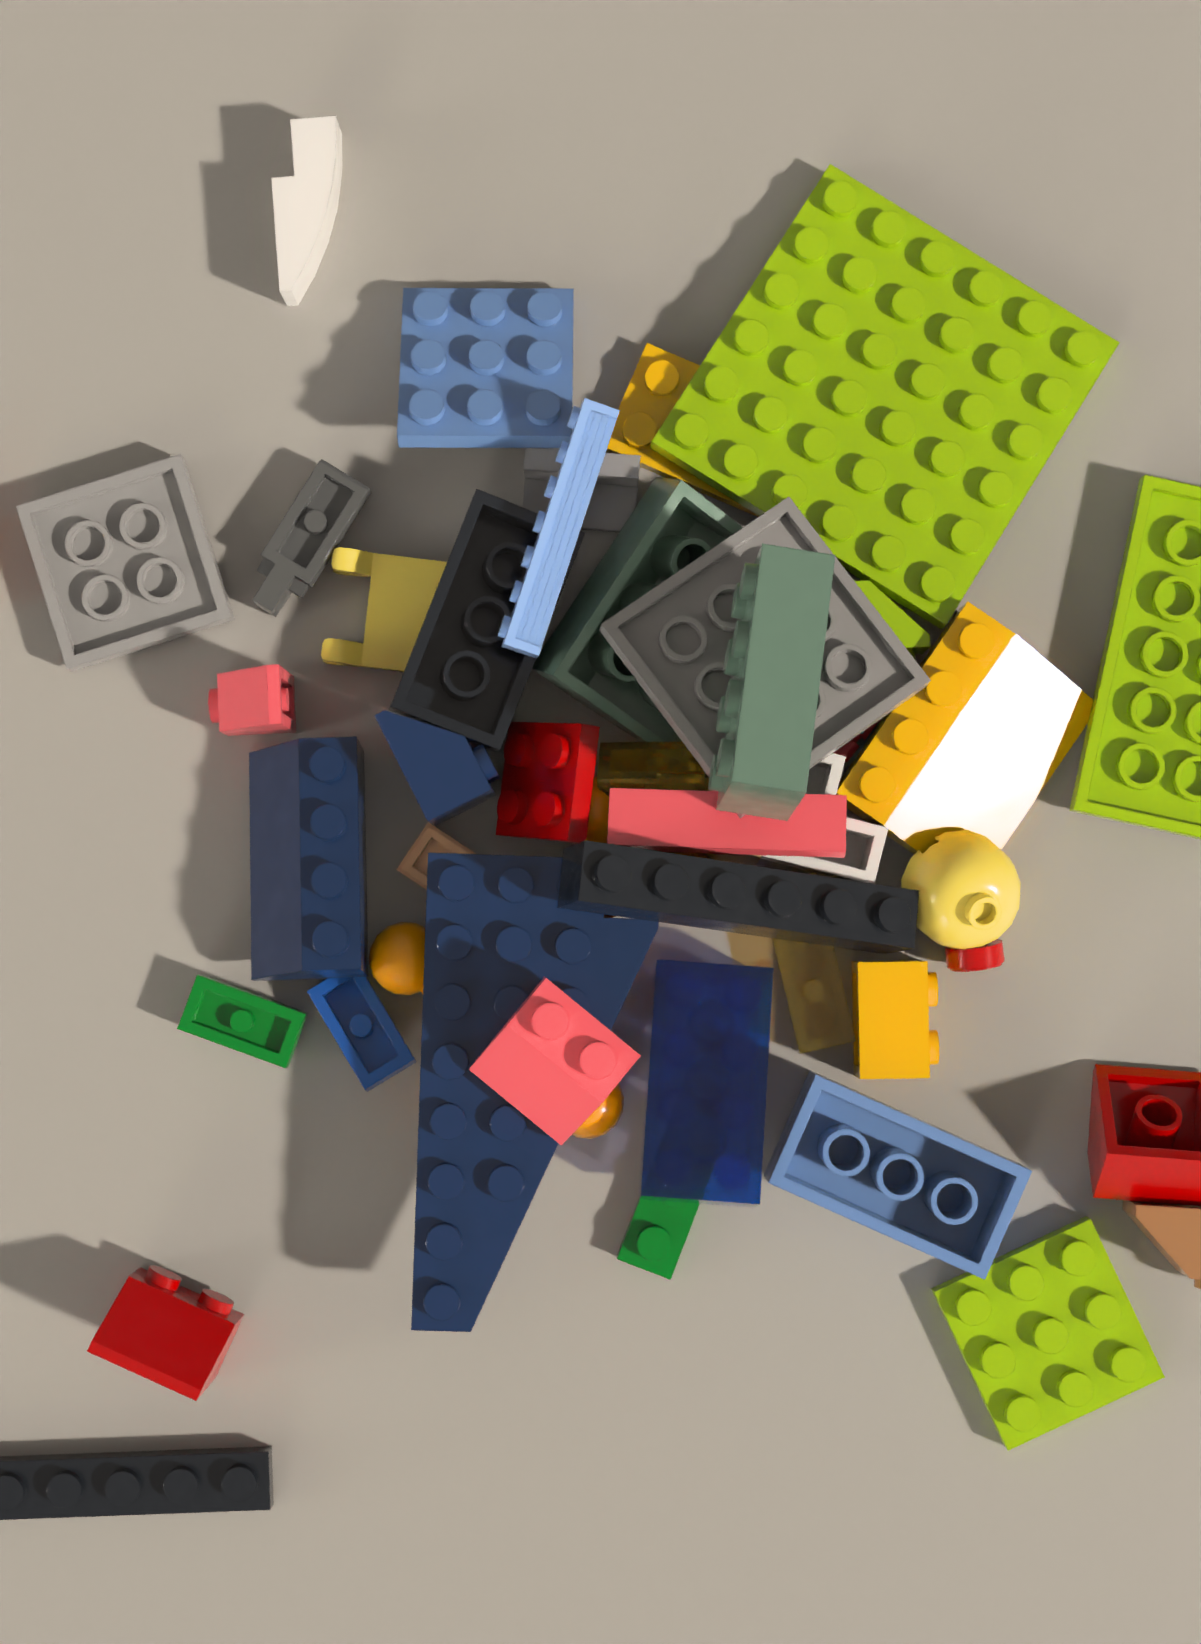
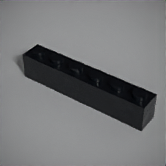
[557,840,919,954]

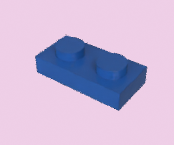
[307,977,417,1092]

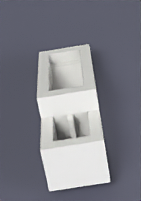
[271,116,342,306]

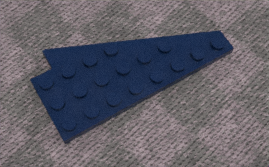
[411,853,659,1332]

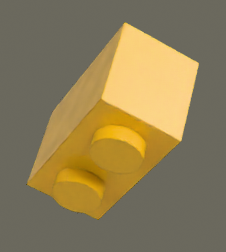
[851,960,939,1079]

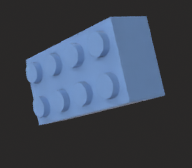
[764,1070,1032,1280]

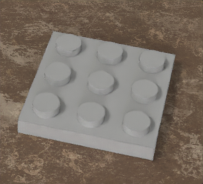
[16,454,235,672]

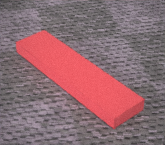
[607,788,847,858]

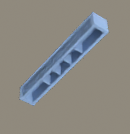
[498,398,620,658]

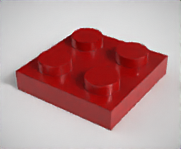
[496,722,600,843]

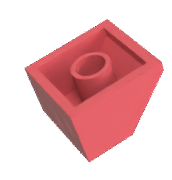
[469,977,641,1146]

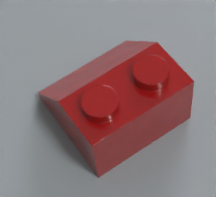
[1087,1064,1201,1206]
[87,1265,244,1401]

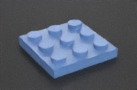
[397,288,574,448]

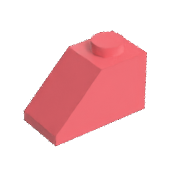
[208,664,296,736]

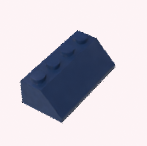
[249,736,369,981]

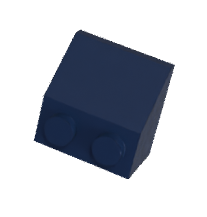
[374,710,501,826]

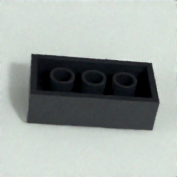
[389,489,585,752]

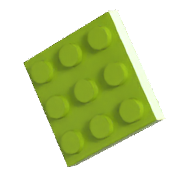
[931,1216,1165,1451]

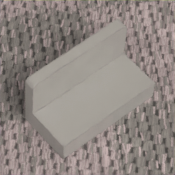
[523,448,641,532]

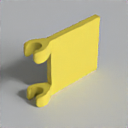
[321,547,447,672]

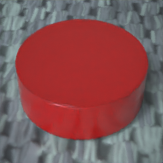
[944,939,1005,972]

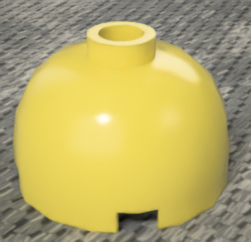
[901,830,1021,949]

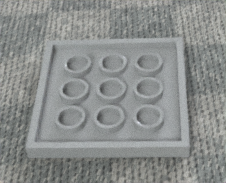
[600,497,931,818]

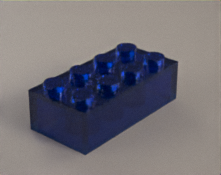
[639,959,774,1208]

